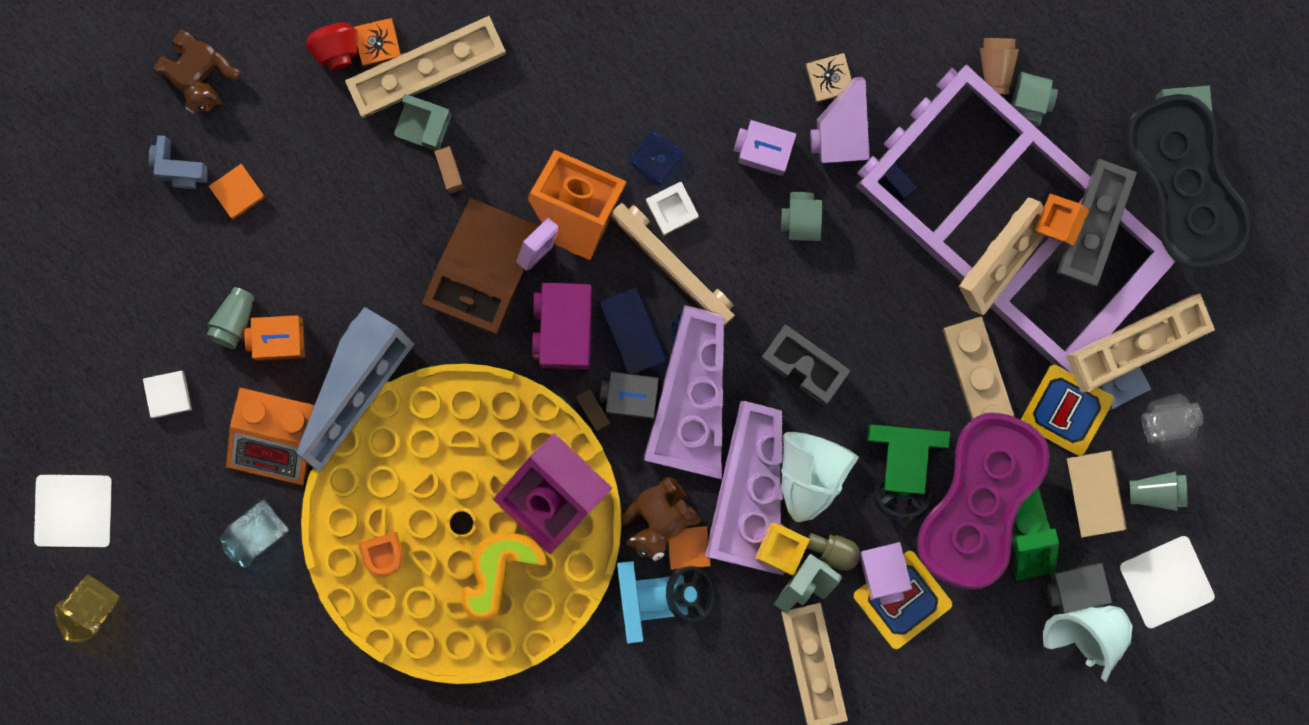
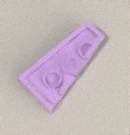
[644,305,724,479]
[704,401,784,575]

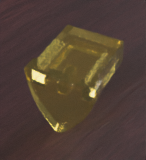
[55,574,120,642]

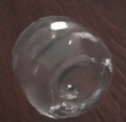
[1141,393,1203,450]

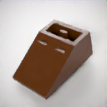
[422,198,539,337]

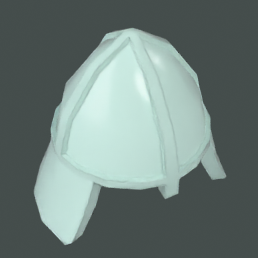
[781,432,859,522]
[1043,605,1132,682]

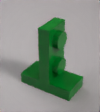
[1012,488,1059,581]

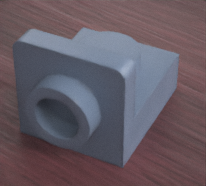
[1098,367,1151,411]

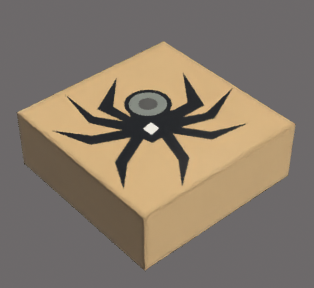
[806,53,852,103]

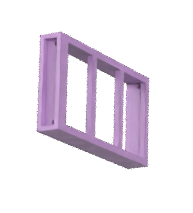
[855,65,1176,374]

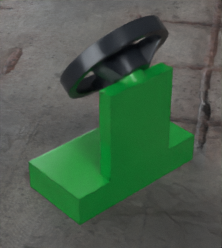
[866,425,950,522]

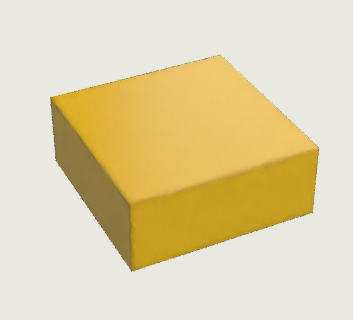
[755,522,810,576]

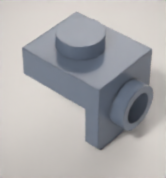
[149,136,209,189]

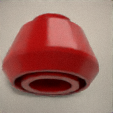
[305,22,358,71]

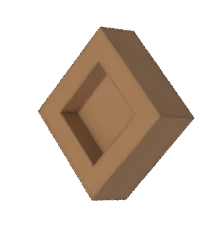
[434,146,464,194]

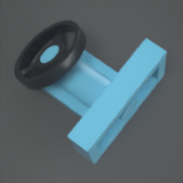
[617,561,715,643]

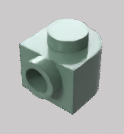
[1010,72,1058,126]
[781,192,822,241]

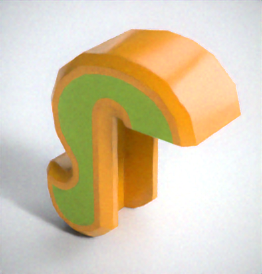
[462,533,547,621]

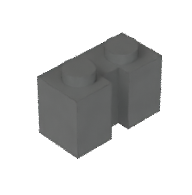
[760,324,851,406]

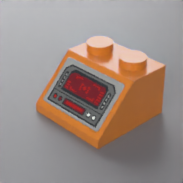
[226,387,315,485]

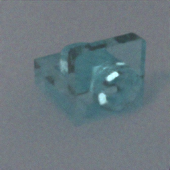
[220,500,289,568]

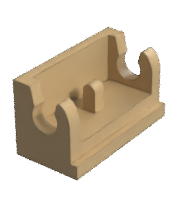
[1067,451,1127,537]

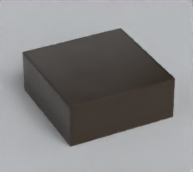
[576,389,611,432]

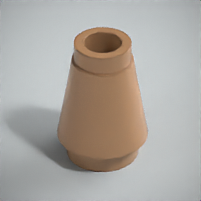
[979,38,1019,94]

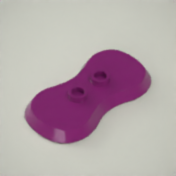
[917,412,1050,589]

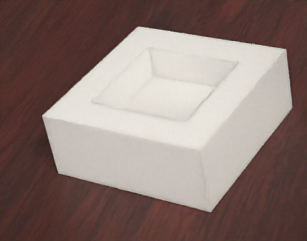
[646,182,699,236]
[143,371,192,418]

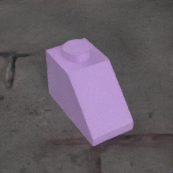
[810,77,870,163]

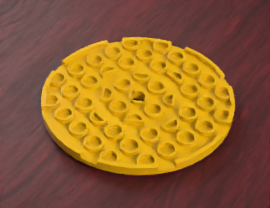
[301,364,621,684]

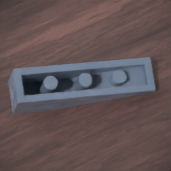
[296,307,414,472]

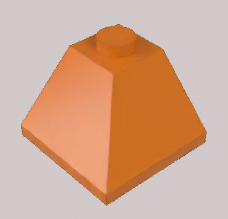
[528,150,627,260]

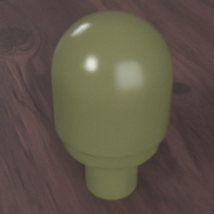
[806,533,860,571]

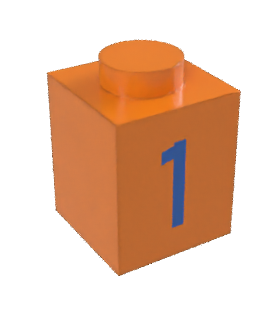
[244,315,305,361]

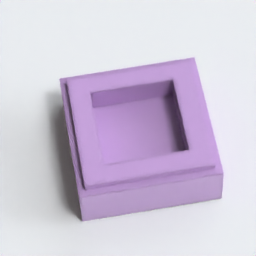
[516,218,559,271]

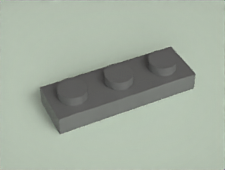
[1057,159,1137,287]

